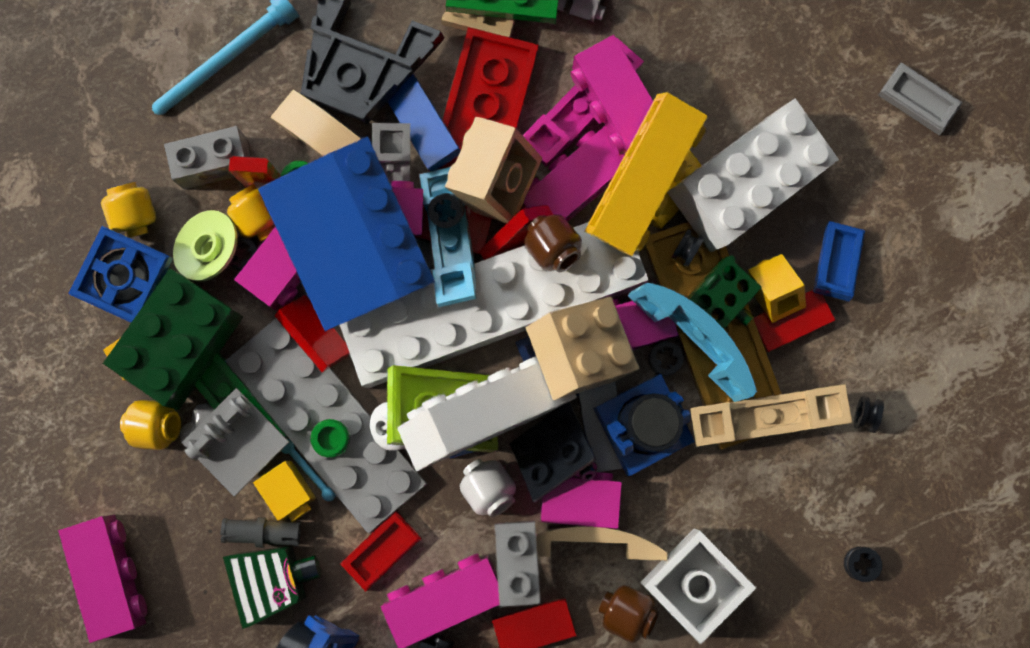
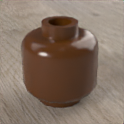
[525,214,582,272]
[599,585,659,643]

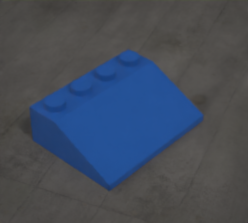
[258,136,435,331]

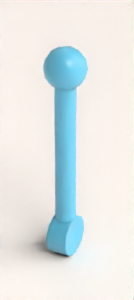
[281,439,336,501]

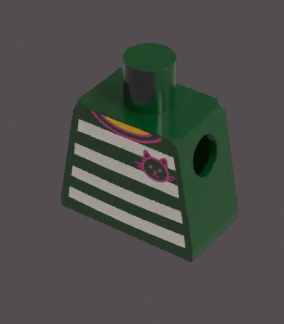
[223,546,322,629]

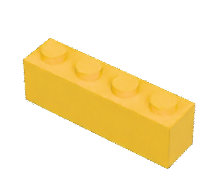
[584,92,708,256]

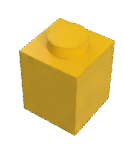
[748,254,806,323]
[253,461,316,522]

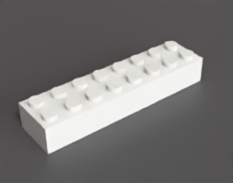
[340,222,649,389]

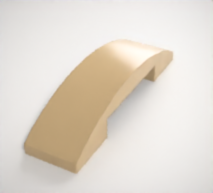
[270,90,361,157]
[690,384,852,447]
[536,525,667,560]

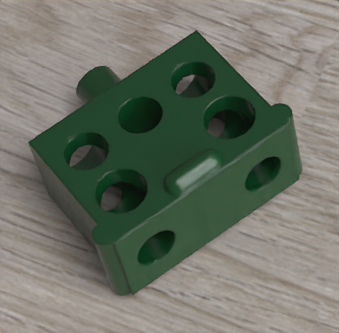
[687,255,762,329]

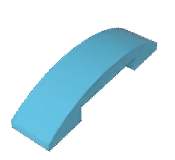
[420,167,477,307]
[628,282,757,402]

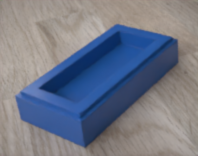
[813,221,865,302]

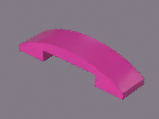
[523,38,644,166]

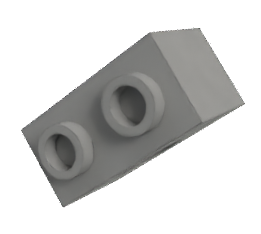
[164,126,251,190]
[495,521,540,606]

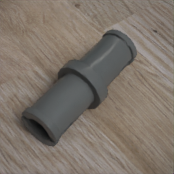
[220,517,301,548]

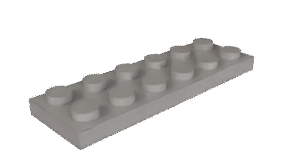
[225,318,427,534]

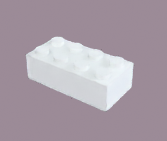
[667,99,839,252]
[397,356,577,472]

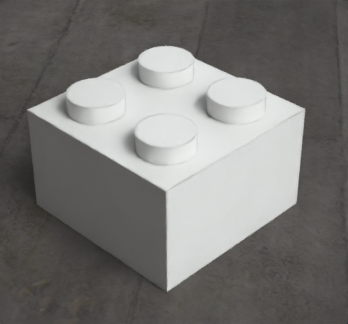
[640,529,756,644]

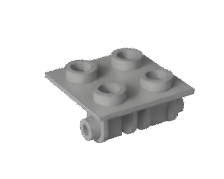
[182,388,289,497]

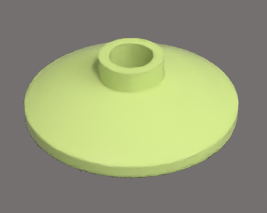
[173,210,238,282]

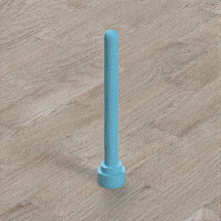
[152,0,299,115]

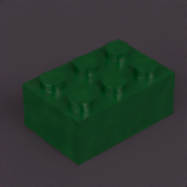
[102,268,244,410]

